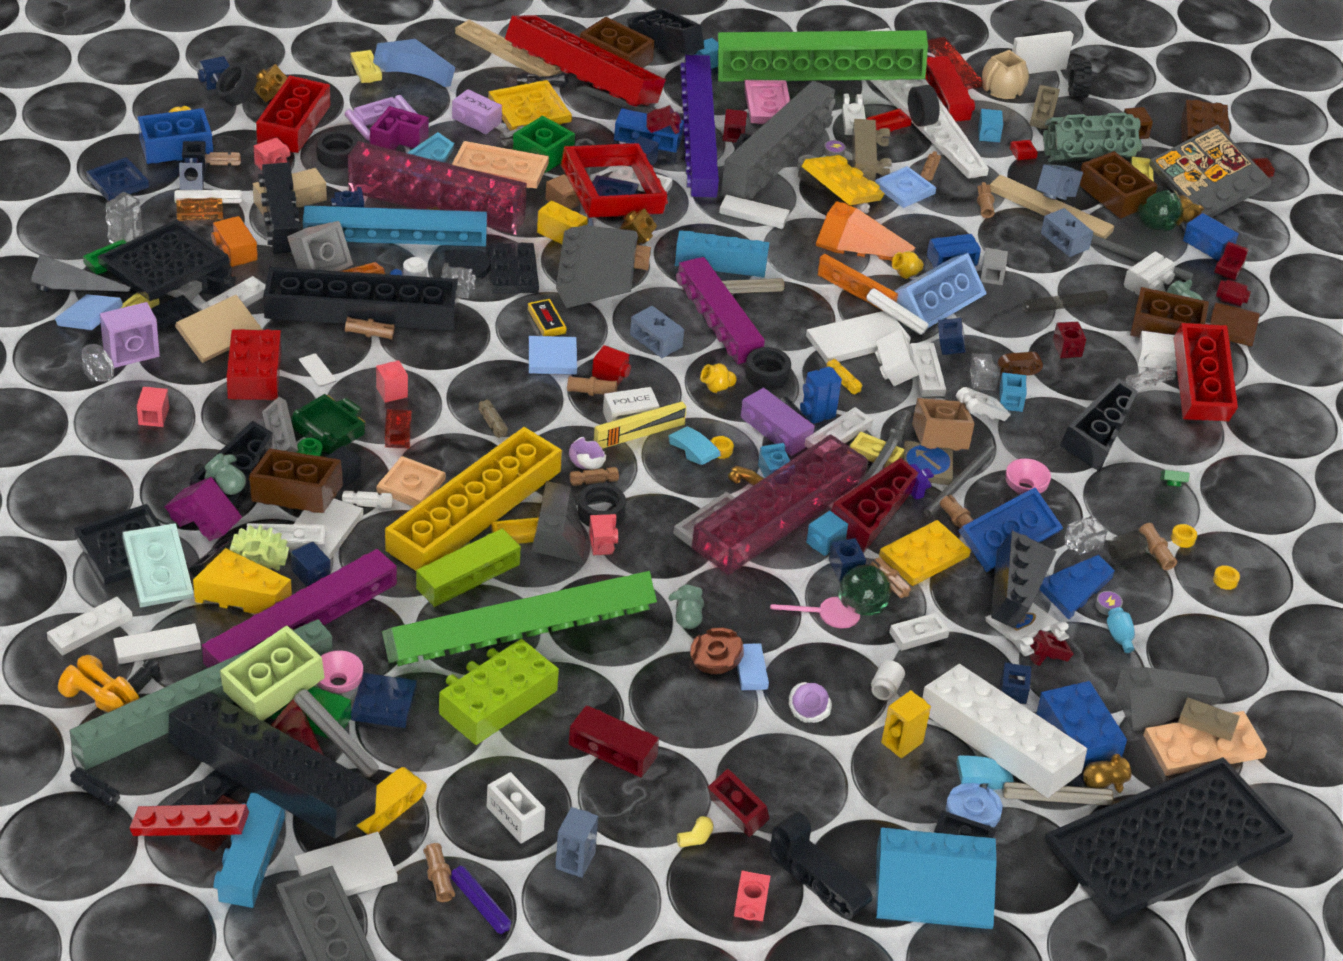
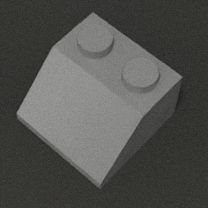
[287,221,353,271]

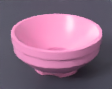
[1005,459,1051,495]
[317,651,363,694]

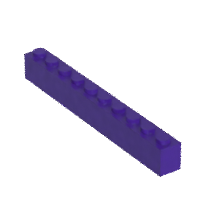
[680,54,719,198]

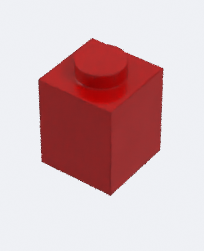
[592,345,631,386]

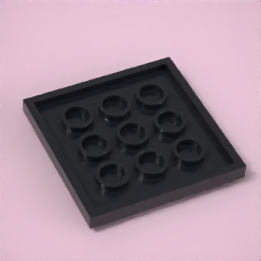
[98,219,230,301]

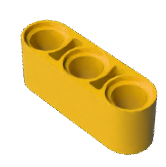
[356,767,427,835]

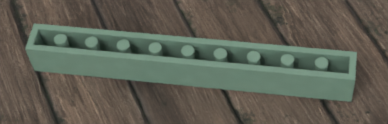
[69,619,333,770]

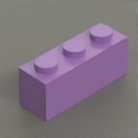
[741,388,815,456]

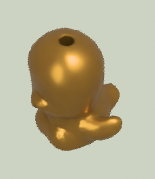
[1169,195,1204,226]
[1083,754,1132,793]

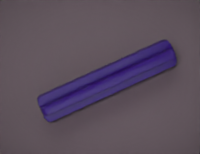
[451,865,511,934]

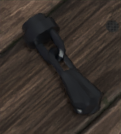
[517,72,569,88]

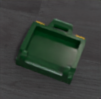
[290,394,365,455]

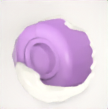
[569,437,606,470]
[789,682,832,723]

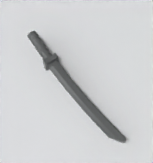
[576,85,656,114]
[854,410,911,489]

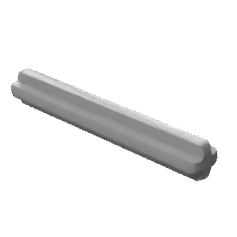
[294,689,379,778]

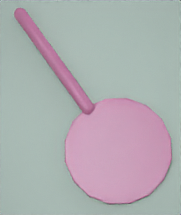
[770,597,861,629]

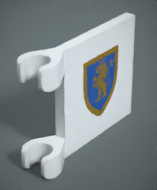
[986,603,1069,656]

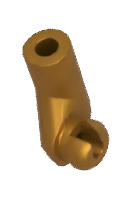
[728,466,766,490]

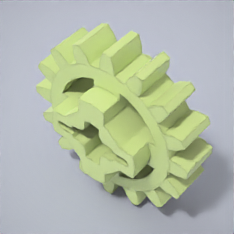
[230,525,289,571]

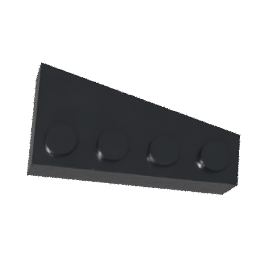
[627,7,705,55]
[1060,378,1138,472]
[190,421,273,511]
[991,530,1057,628]

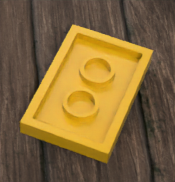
[879,520,971,586]

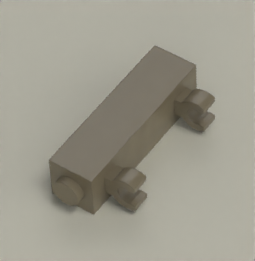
[852,119,892,182]

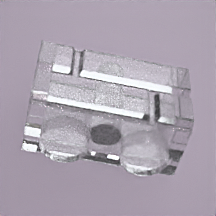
[105,192,143,243]

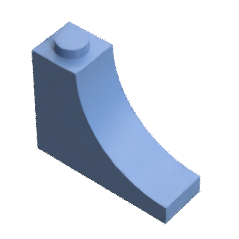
[373,39,455,87]

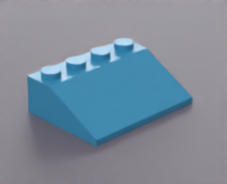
[876,828,996,929]

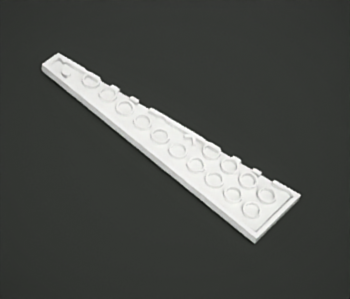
[870,28,989,178]

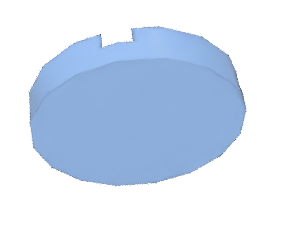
[946,783,1003,827]

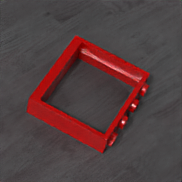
[561,143,668,218]

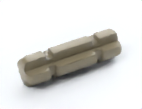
[478,399,508,438]

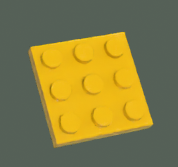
[488,80,572,131]
[801,155,885,205]

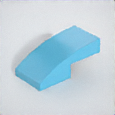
[668,426,721,465]
[957,756,1014,790]

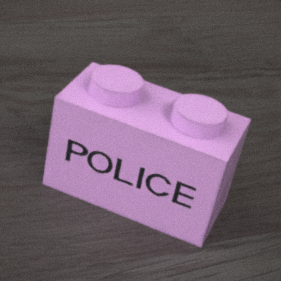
[452,89,502,134]

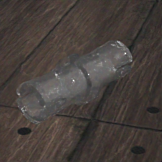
[1126,365,1175,389]

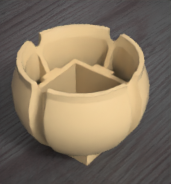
[982,50,1029,99]

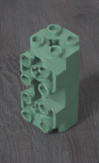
[1043,112,1142,163]

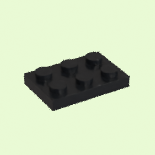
[488,242,539,294]

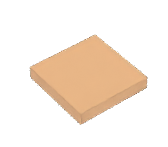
[377,456,446,507]

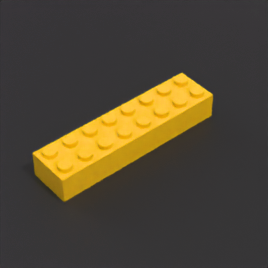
[385,427,562,571]

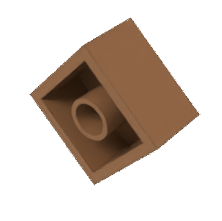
[912,398,974,451]

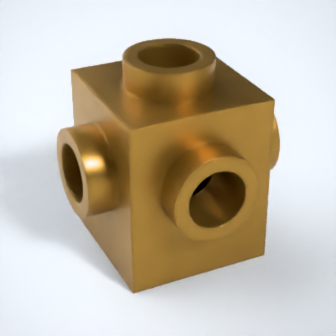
[254,64,288,102]
[619,209,657,245]

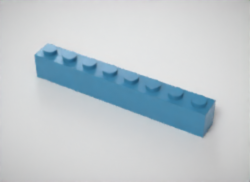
[303,206,487,247]

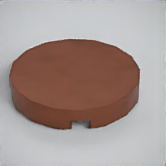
[690,628,744,674]

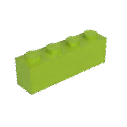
[416,528,521,607]

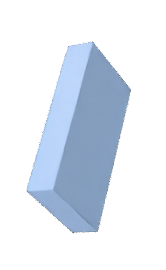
[737,643,769,690]

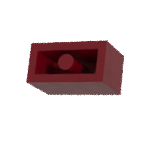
[707,769,770,838]

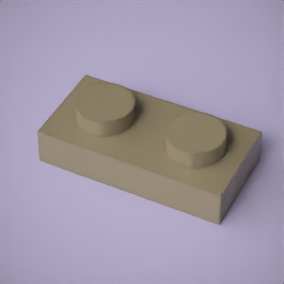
[1178,697,1240,741]

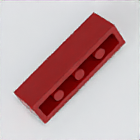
[925,56,975,121]

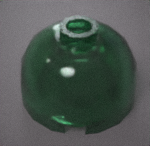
[1137,190,1183,231]
[838,565,891,615]

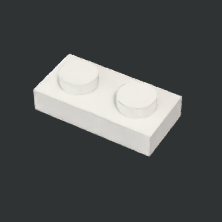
[889,612,949,651]

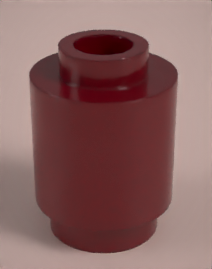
[1216,279,1251,307]

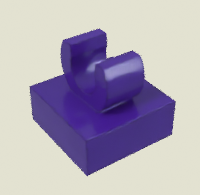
[910,463,934,500]

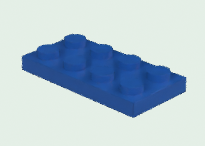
[958,487,1063,572]

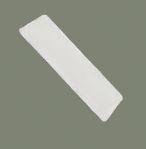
[299,354,336,386]

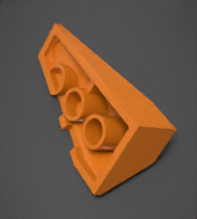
[816,201,915,261]

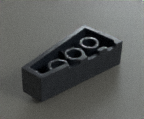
[258,162,301,254]

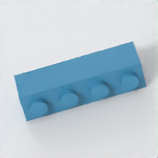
[675,230,769,278]
[214,793,285,908]

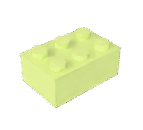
[220,626,325,721]

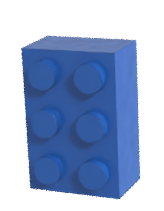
[137,108,213,164]
[1036,681,1127,771]

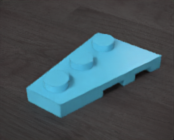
[394,132,454,190]

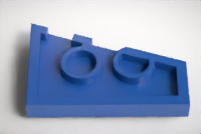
[1039,555,1115,620]

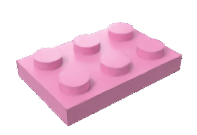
[744,80,790,124]

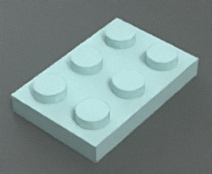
[122,523,194,607]

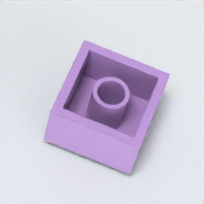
[100,302,160,368]

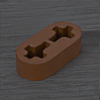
[997,352,1043,376]

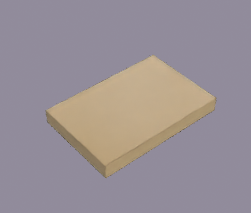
[175,295,263,363]

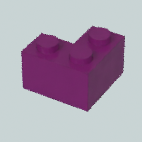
[370,106,429,156]
[164,477,243,541]

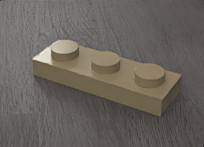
[1029,85,1060,129]

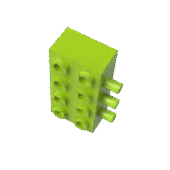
[439,638,559,745]

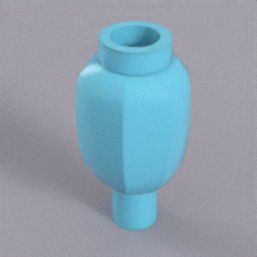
[1107,607,1135,653]

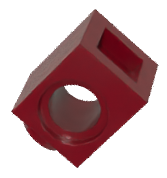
[1053,321,1086,358]

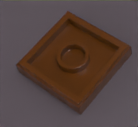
[1210,302,1260,346]

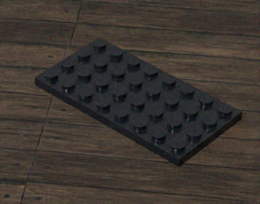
[1044,757,1294,922]

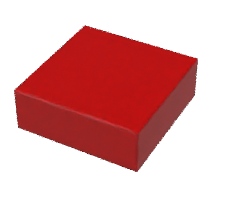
[1009,140,1038,160]

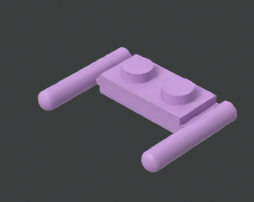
[345,95,417,141]

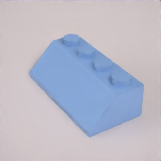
[894,253,987,328]

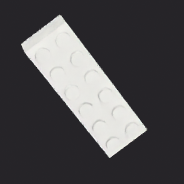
[923,664,1087,798]

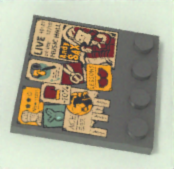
[1149,125,1272,217]

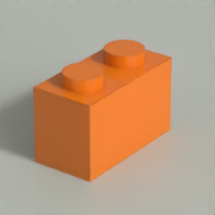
[211,216,257,267]

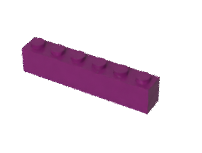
[676,257,765,364]

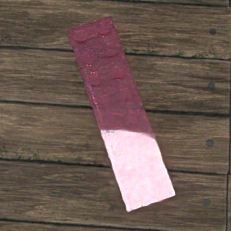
[348,141,527,234]
[692,434,868,575]

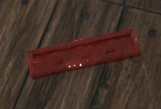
[927,37,983,90]

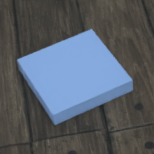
[875,166,936,208]
[55,294,123,330]
[529,336,577,374]

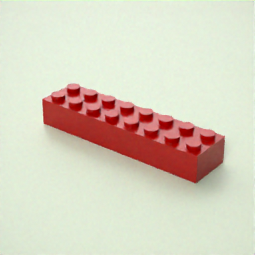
[505,15,666,107]

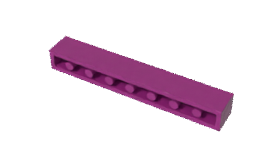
[202,549,397,668]

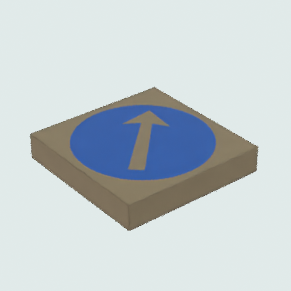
[903,441,953,485]

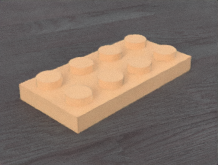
[451,141,549,189]
[1144,711,1267,776]

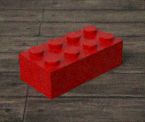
[256,75,330,153]
[1173,323,1238,422]

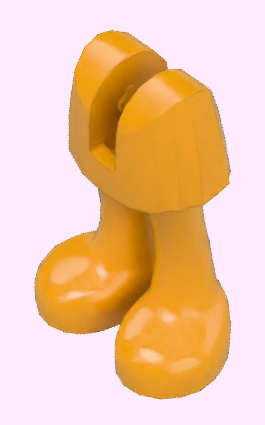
[58,655,139,713]

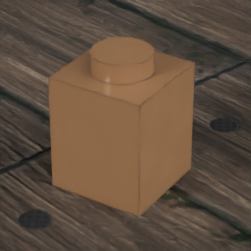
[546,174,580,209]

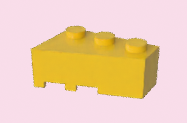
[193,548,292,614]

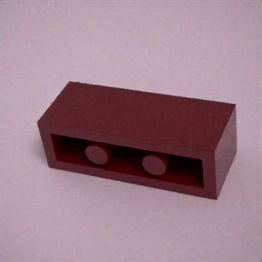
[569,705,659,778]

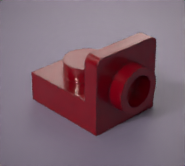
[1029,630,1074,666]

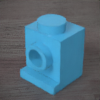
[999,373,1027,412]
[758,443,793,485]

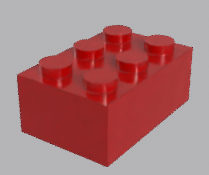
[227,329,281,400]

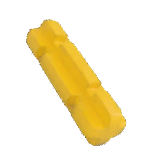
[827,359,863,394]

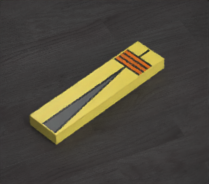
[594,401,686,449]

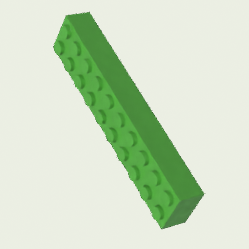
[718,31,928,81]
[382,571,657,666]

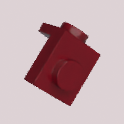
[647,105,682,134]
[1214,242,1249,280]

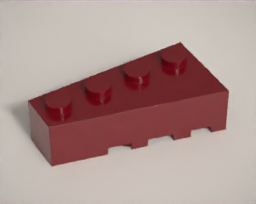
[831,457,919,554]

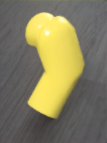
[677,816,714,847]

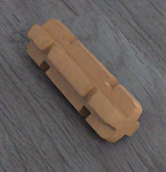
[921,151,941,182]
[206,152,241,166]
[569,467,619,486]

